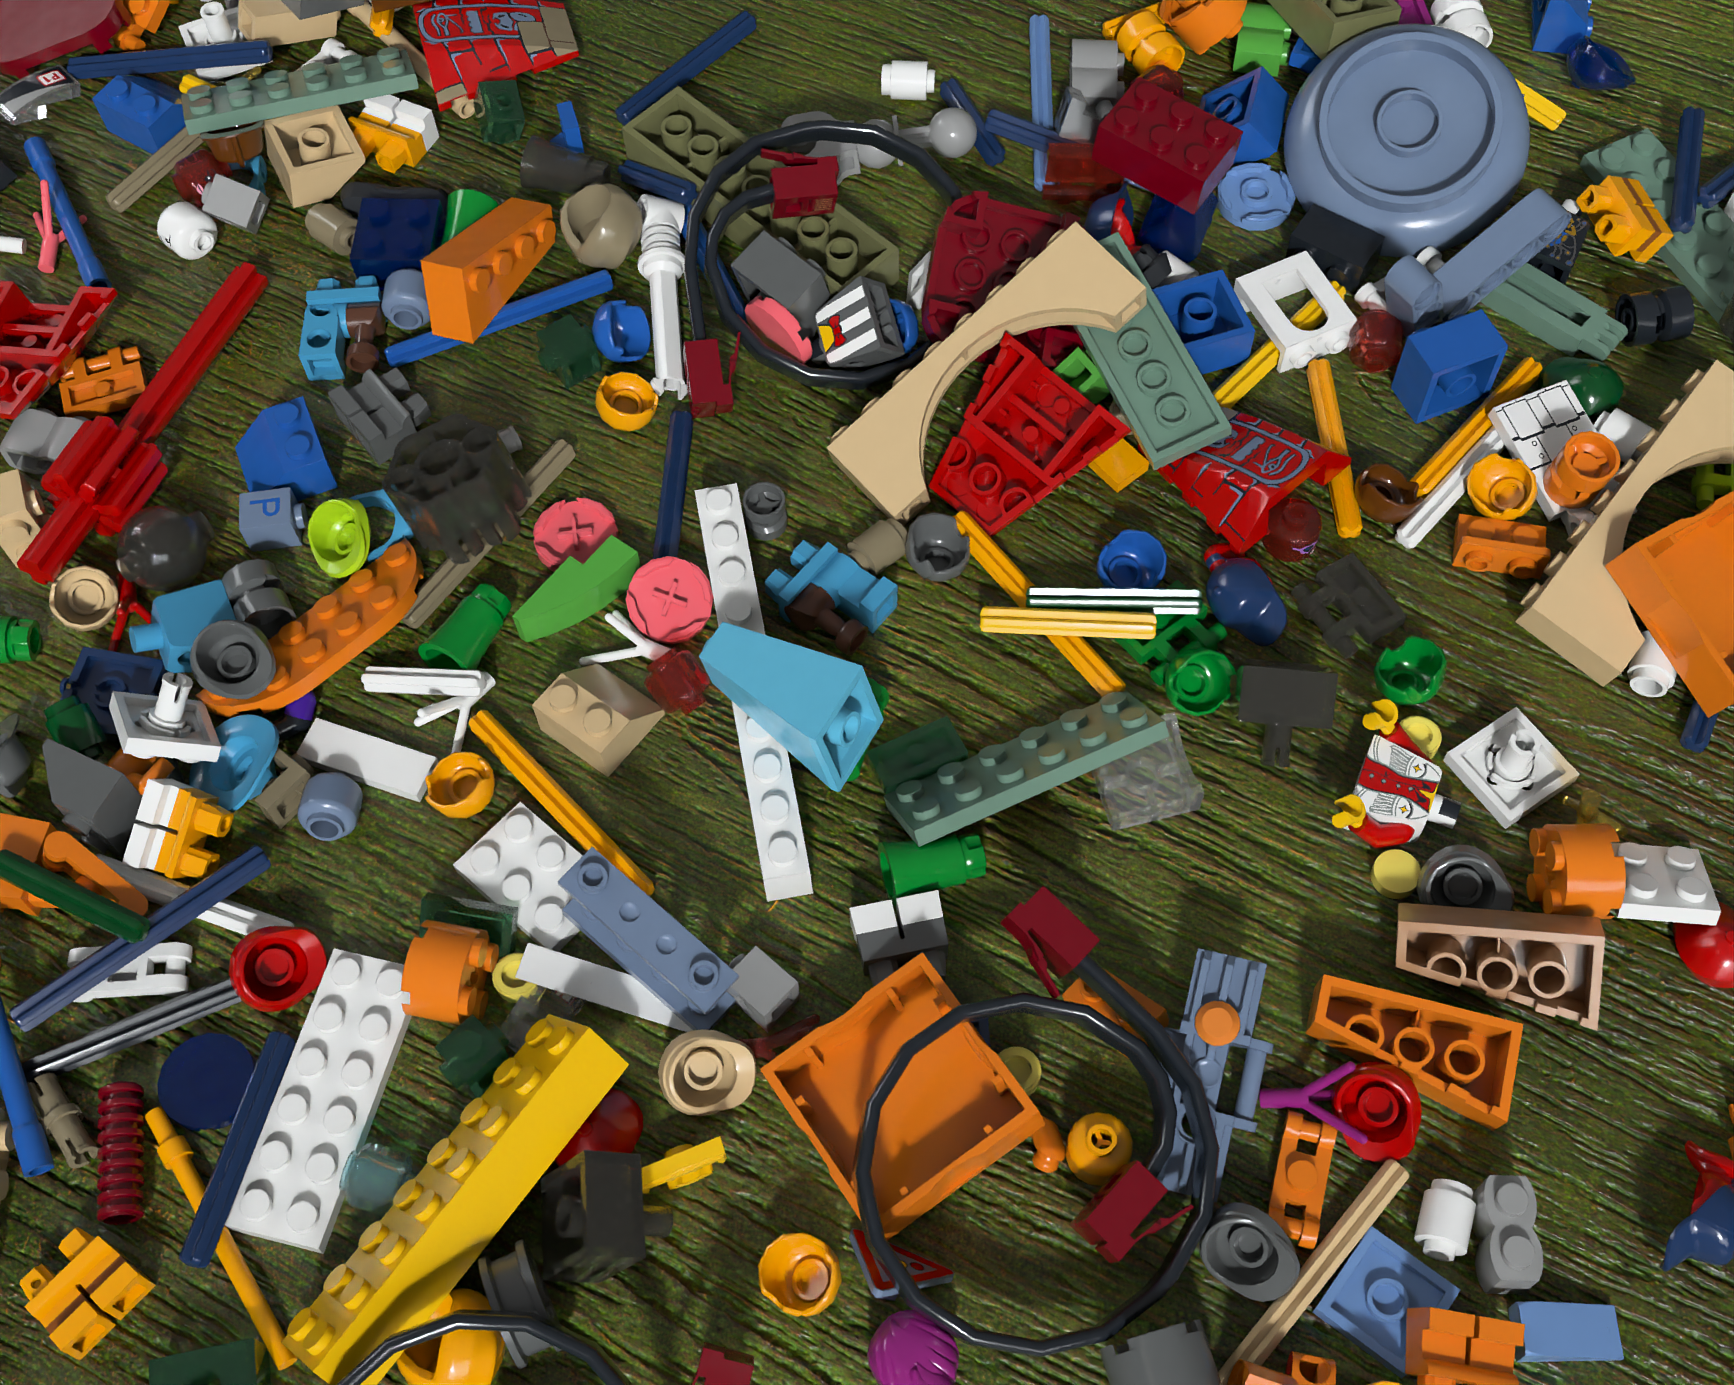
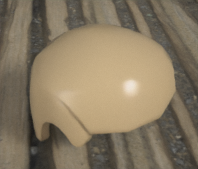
[49,565,119,632]

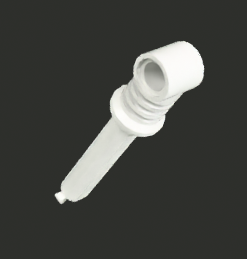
[637,194,688,400]

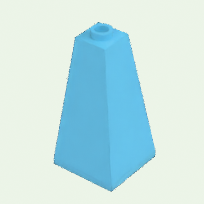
[699,621,884,792]

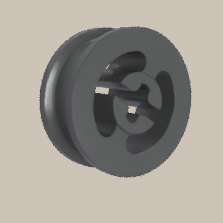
[478,1239,562,1369]

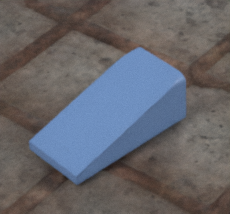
[1508,1301,1624,1362]

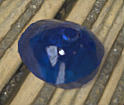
[1566,35,1637,91]

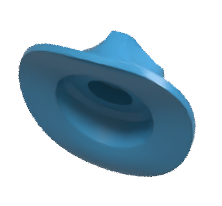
[189,715,279,812]

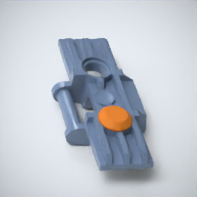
[1148,948,1274,1202]

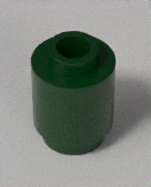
[43,695,108,760]

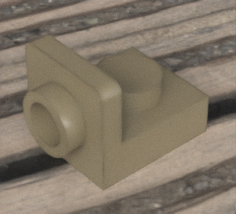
[255,748,315,830]

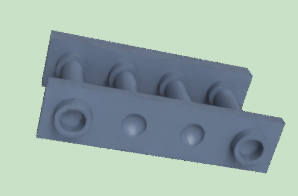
[557,847,739,1030]

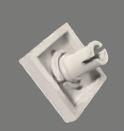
[178,2,273,83]
[109,672,221,763]
[1443,707,1579,829]

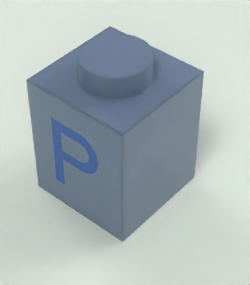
[239,487,308,552]

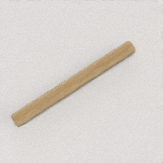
[1218,1159,1409,1385]

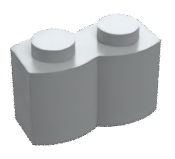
[1069,39,1125,108]
[0,408,91,474]
[1472,1175,1543,1295]

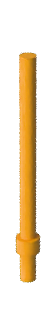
[144,1107,298,1370]

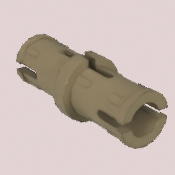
[28,1073,99,1168]

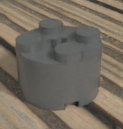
[1099,1319,1222,1385]

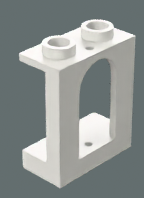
[1234,251,1357,374]

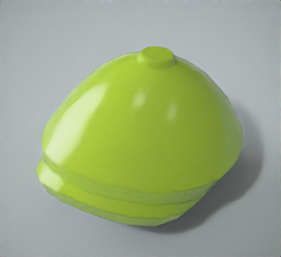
[308,498,371,578]

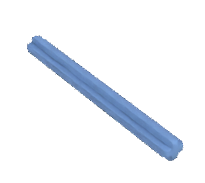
[1029,14,1055,192]

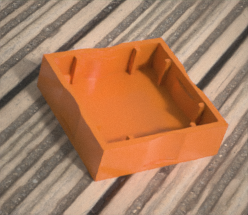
[1605,491,1734,718]
[760,952,1046,1241]

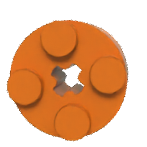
[1160,0,1247,55]
[1526,823,1626,919]
[401,919,499,1026]

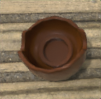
[1354,463,1423,524]

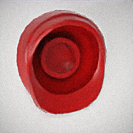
[1673,902,1734,988]
[229,926,328,1012]
[1331,1061,1422,1162]
[555,1088,643,1180]

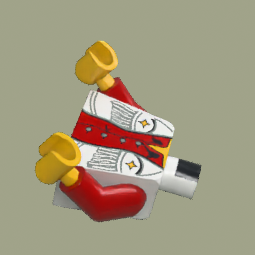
[1332,699,1462,848]

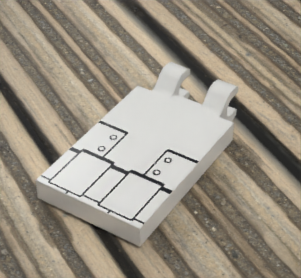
[1488,380,1637,536]

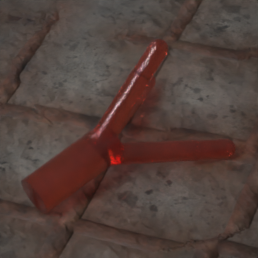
[736,1014,820,1061]

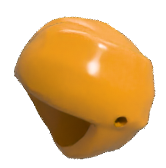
[396,1288,505,1385]

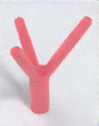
[33,179,87,273]

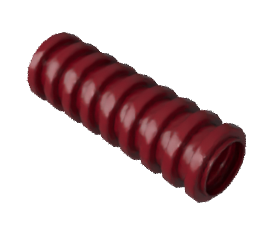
[97,1081,144,1225]

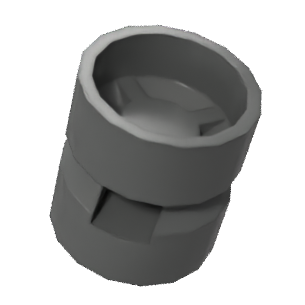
[222,559,296,640]

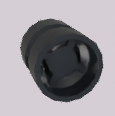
[1615,286,1695,347]

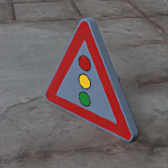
[849,1228,955,1301]

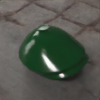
[1537,357,1624,422]

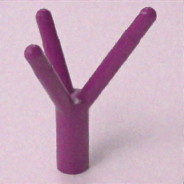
[1259,1061,1368,1144]

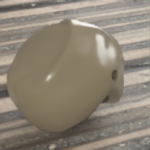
[560,182,643,269]

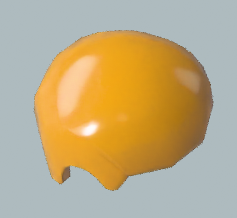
[595,372,658,432]
[1467,453,1538,521]
[425,752,495,819]
[758,1232,842,1317]

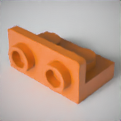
[1452,514,1551,579]

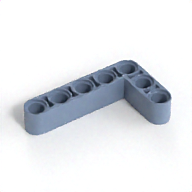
[1384,188,1572,338]

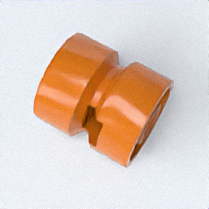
[1543,431,1621,509]

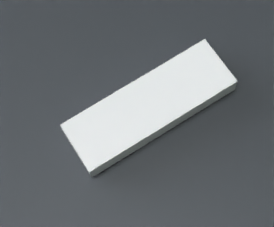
[297,718,438,802]

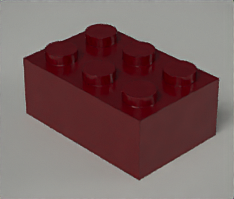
[1091,76,1243,215]

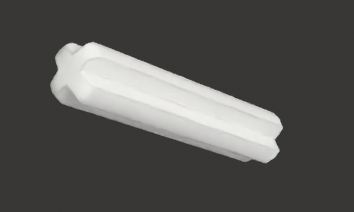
[361,666,487,697]

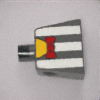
[810,276,905,371]

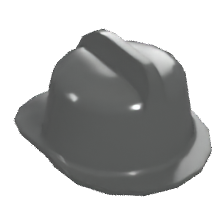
[0,713,33,798]

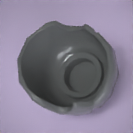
[905,512,970,582]

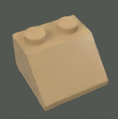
[263,105,365,208]
[532,663,666,777]

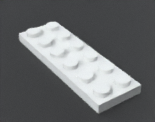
[225,948,412,1254]

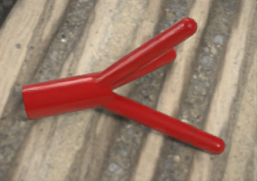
[107,571,151,652]

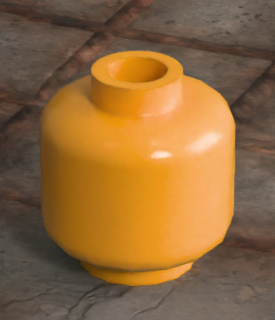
[1065,1112,1133,1186]

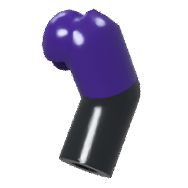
[272,690,316,743]

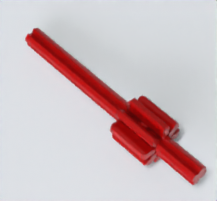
[17,262,269,585]

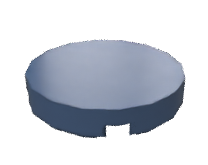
[1216,163,1296,231]

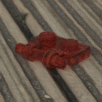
[1041,143,1124,205]

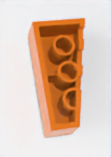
[420,197,556,344]
[1305,974,1523,1131]

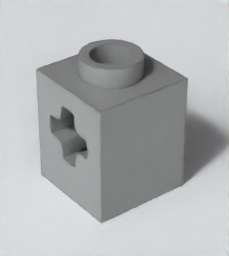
[201,174,270,235]
[727,946,801,1033]

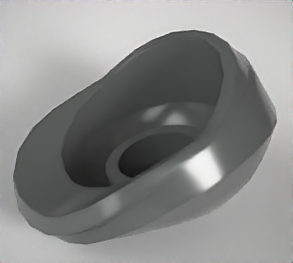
[190,619,276,699]
[1417,844,1515,911]
[1199,1202,1300,1302]

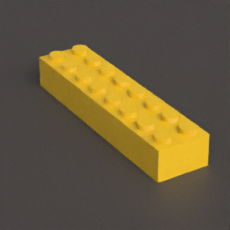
[281,1014,629,1385]

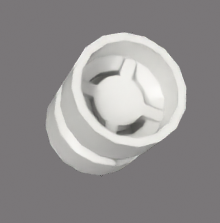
[1430,0,1493,48]

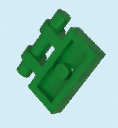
[1114,580,1228,686]

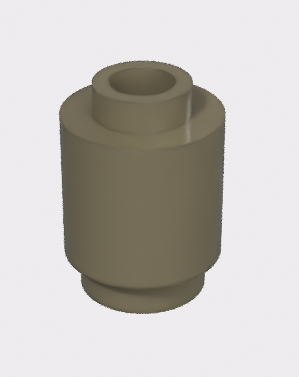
[305,203,364,255]
[847,518,908,577]

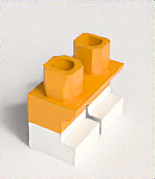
[348,95,439,174]
[122,779,234,879]

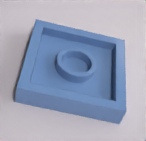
[1312,1226,1460,1379]

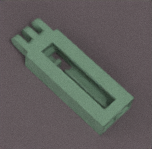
[1480,263,1628,361]

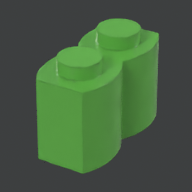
[1232,2,1292,77]

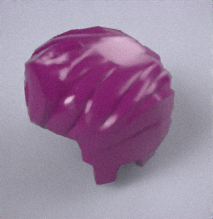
[867,1310,959,1385]

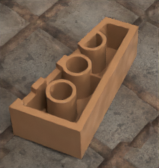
[1395,903,1605,1031]

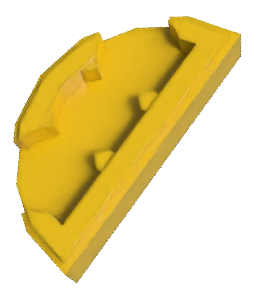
[627,1136,727,1194]

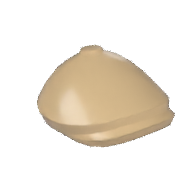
[658,1029,757,1116]

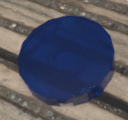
[157,1033,257,1131]

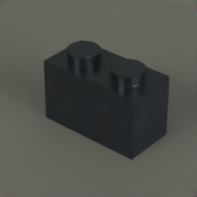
[1285,204,1385,294]

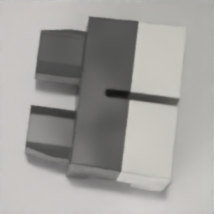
[849,890,948,986]

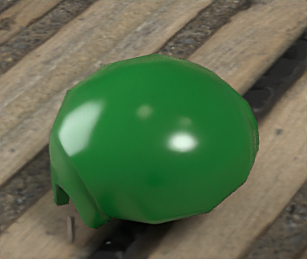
[1373,636,1447,705]
[1165,647,1236,717]

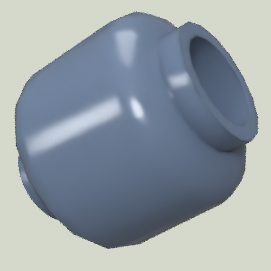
[381,268,430,330]
[298,772,363,841]

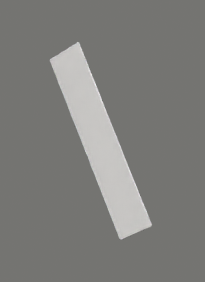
[515,943,693,1032]

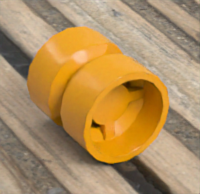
[1116,11,1185,84]

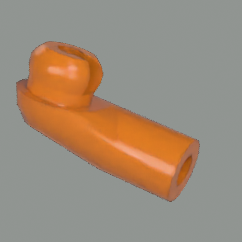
[1029,1115,1066,1173]

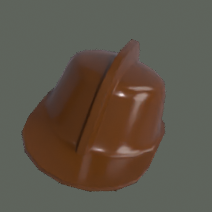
[200,120,264,168]

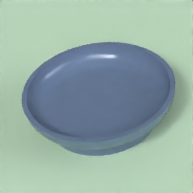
[1284,23,1530,257]

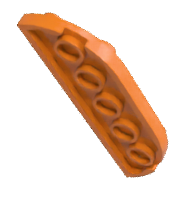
[195,538,424,718]

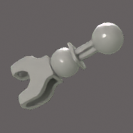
[781,107,977,187]

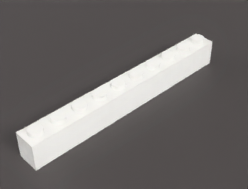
[694,483,813,902]

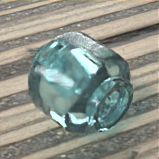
[339,1142,418,1216]

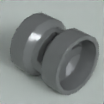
[743,482,787,541]

